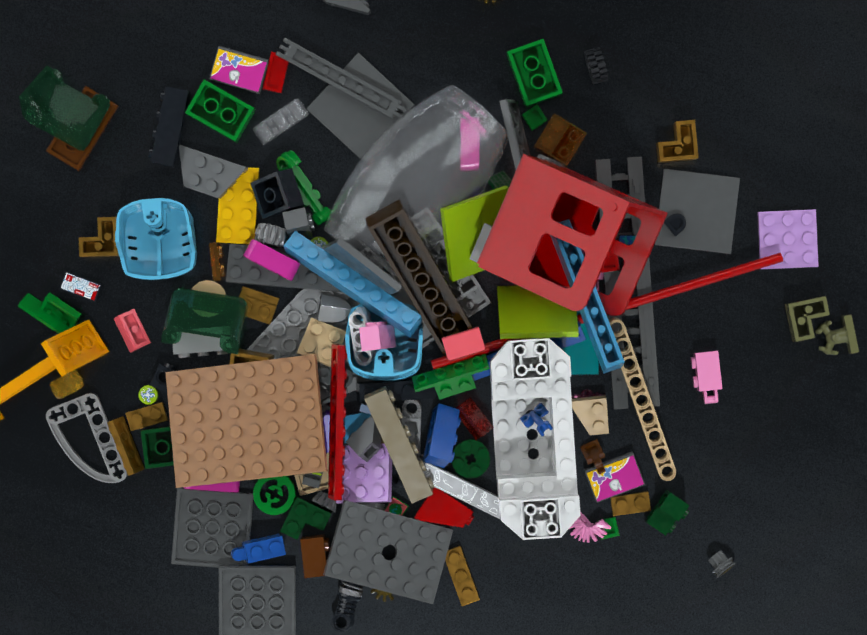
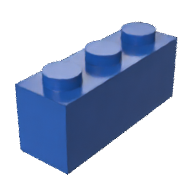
[423,403,461,468]

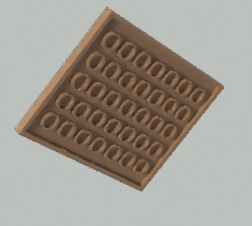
[165,354,328,488]

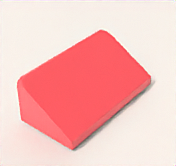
[114,309,151,353]
[441,327,485,360]

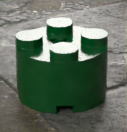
[452,439,490,478]

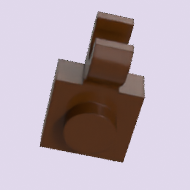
[580,439,606,474]

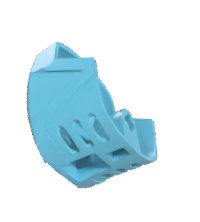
[115,198,197,280]
[345,302,423,381]

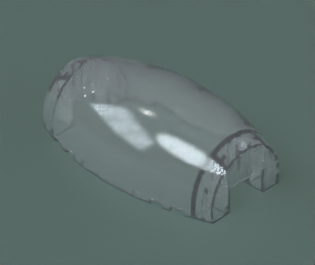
[324,85,508,277]

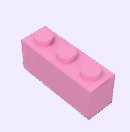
[359,321,396,351]

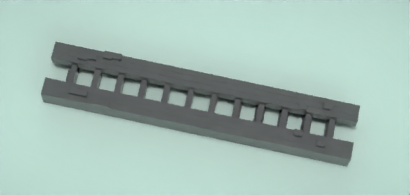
[594,157,660,410]

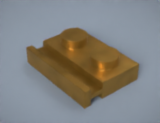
[234,286,280,325]

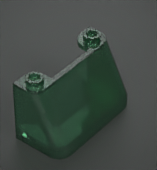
[19,65,110,151]
[161,288,248,354]

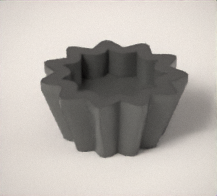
[311,491,337,513]

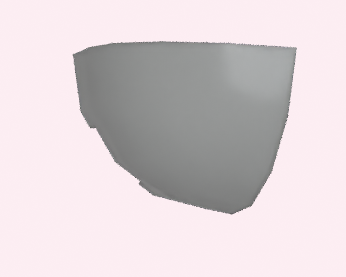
[318,294,351,323]

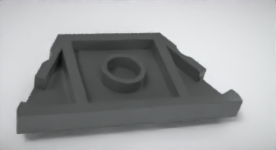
[179,145,248,199]

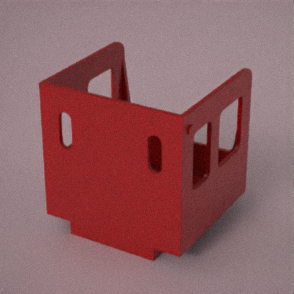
[477,154,668,316]

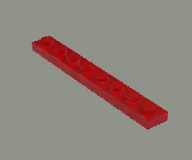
[328,344,347,500]

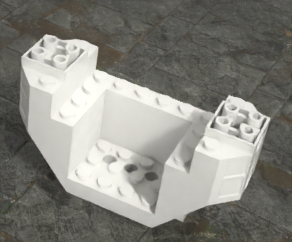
[490,338,581,540]

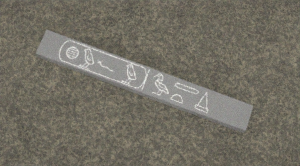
[418,456,500,519]

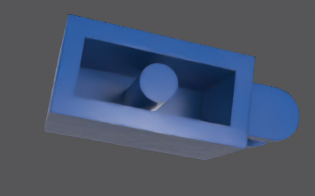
[231,533,286,563]

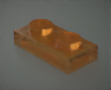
[209,242,225,281]

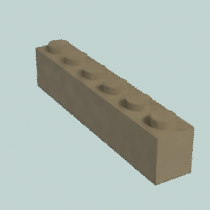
[364,386,435,503]

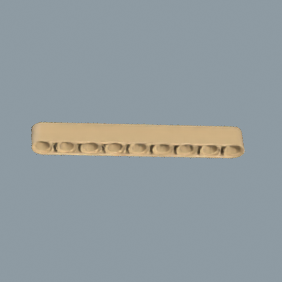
[609,317,676,481]

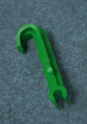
[276,150,333,225]

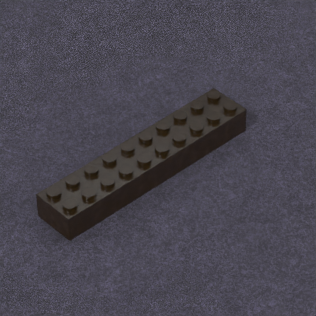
[365,199,489,365]

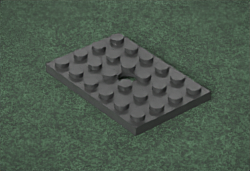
[323,500,453,604]

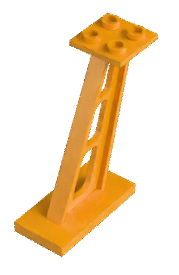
[0,319,109,421]

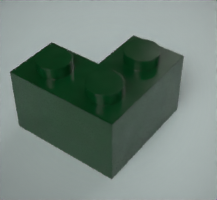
[645,490,690,536]
[280,495,332,540]

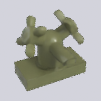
[815,314,859,355]

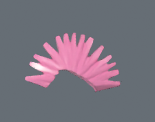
[569,512,612,543]

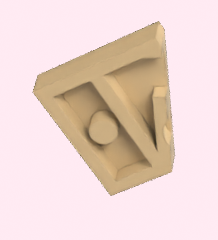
[572,395,609,435]

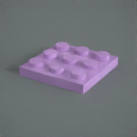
[757,209,818,269]
[336,444,392,504]

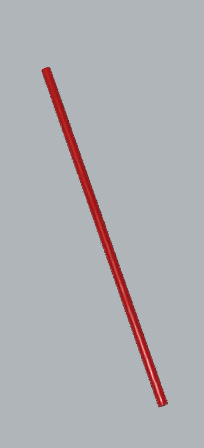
[430,253,783,370]

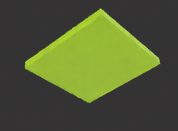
[440,186,509,282]
[497,285,579,339]

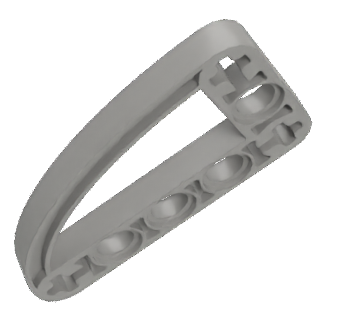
[46,393,128,483]

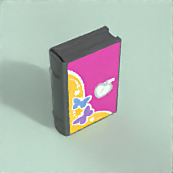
[209,46,269,94]
[584,451,645,503]

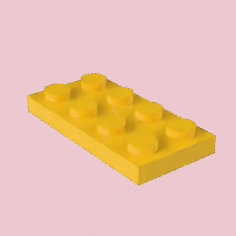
[216,167,259,244]

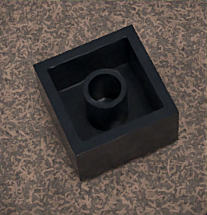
[250,168,304,219]

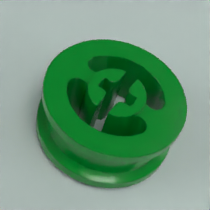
[253,476,297,515]

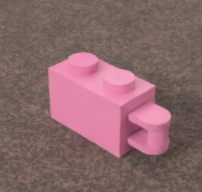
[691,351,722,404]

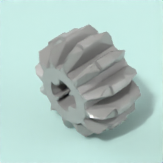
[255,223,288,248]

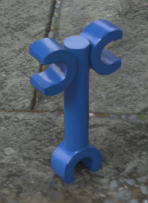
[520,403,553,436]

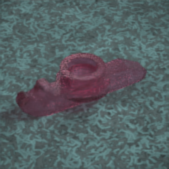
[571,389,606,399]

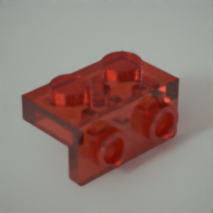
[456,397,494,440]

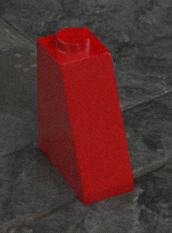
[414,488,474,528]

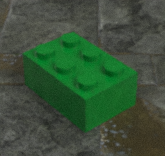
[506,38,563,108]
[185,80,256,143]

